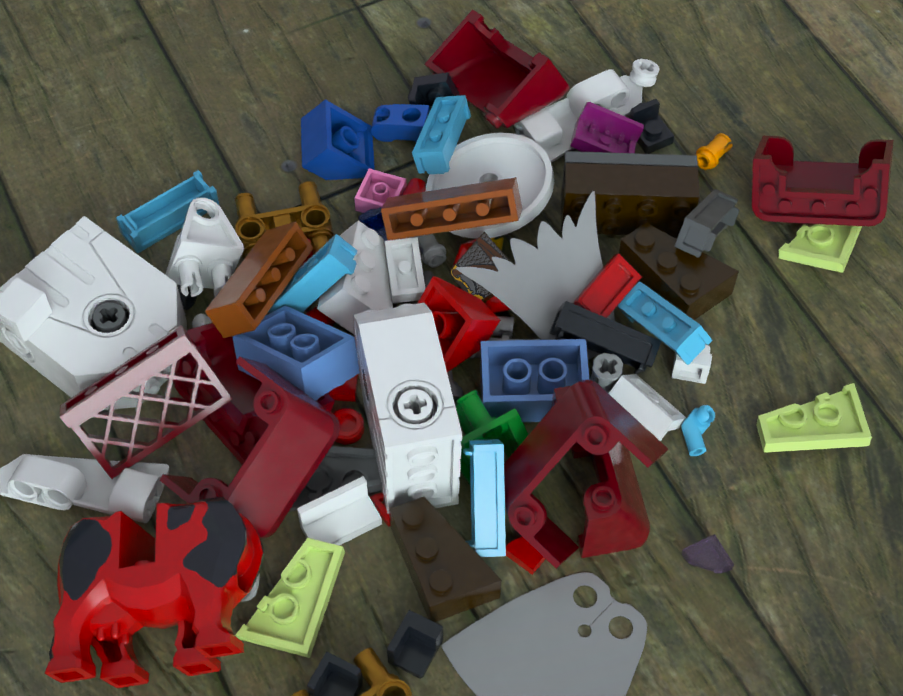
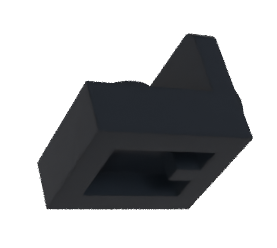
[408,72,459,107]
[629,99,674,154]

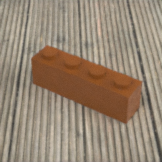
[381,177,522,240]
[205,221,313,338]

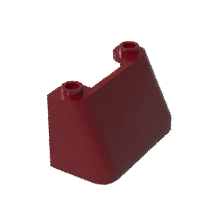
[424,9,570,129]
[752,136,894,226]
[173,322,335,465]
[551,386,650,558]

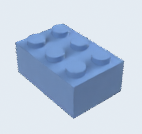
[232,305,360,401]
[480,339,589,422]

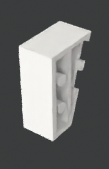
[317,220,393,335]

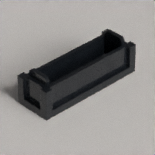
[549,301,661,374]

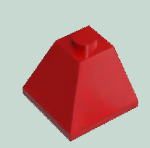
[417,276,501,372]

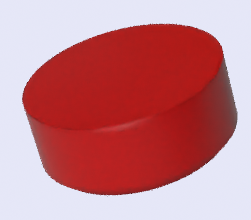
[333,408,364,445]

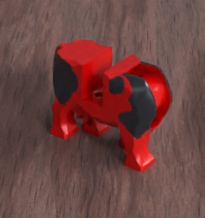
[45,497,264,688]

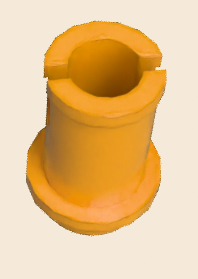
[696,133,733,170]

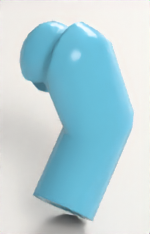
[681,405,715,456]

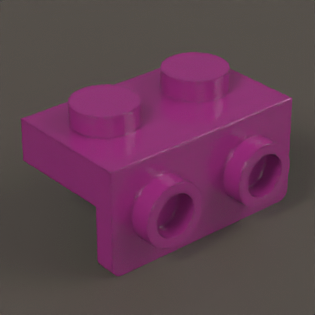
[570,102,644,153]

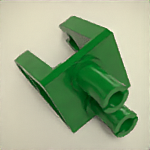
[455,390,528,485]

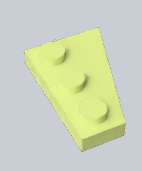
[756,383,872,452]

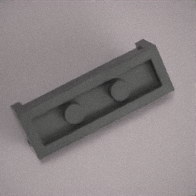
[674,189,739,258]

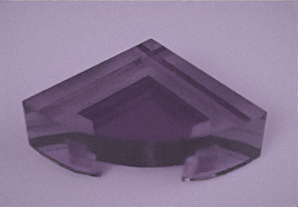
[681,534,734,573]

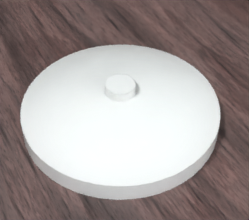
[426,133,554,239]

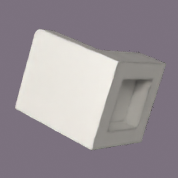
[0,277,52,342]
[671,345,712,384]

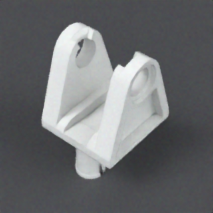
[165,198,244,297]

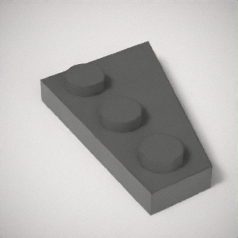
[289,446,382,512]

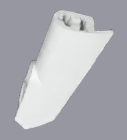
[514,69,643,163]
[0,454,170,523]

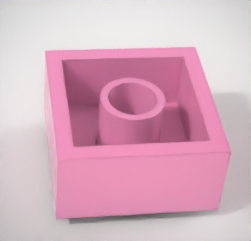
[354,169,407,218]

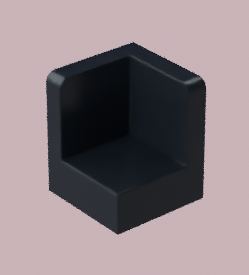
[387,610,443,678]
[307,651,363,696]

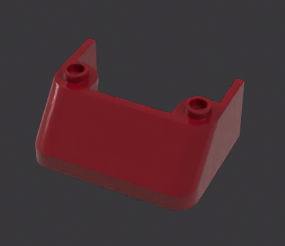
[159,356,340,538]
[504,380,669,569]

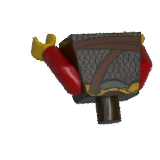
[450,232,511,313]

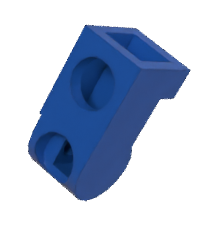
[371,104,430,142]

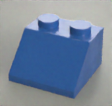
[301,99,375,180]

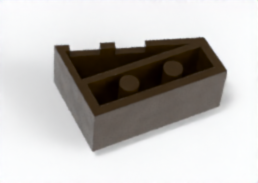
[619,223,739,320]
[389,497,502,622]

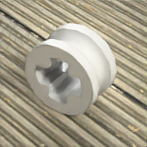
[629,59,660,87]

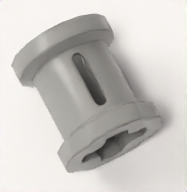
[590,353,623,393]

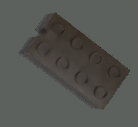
[561,151,700,238]

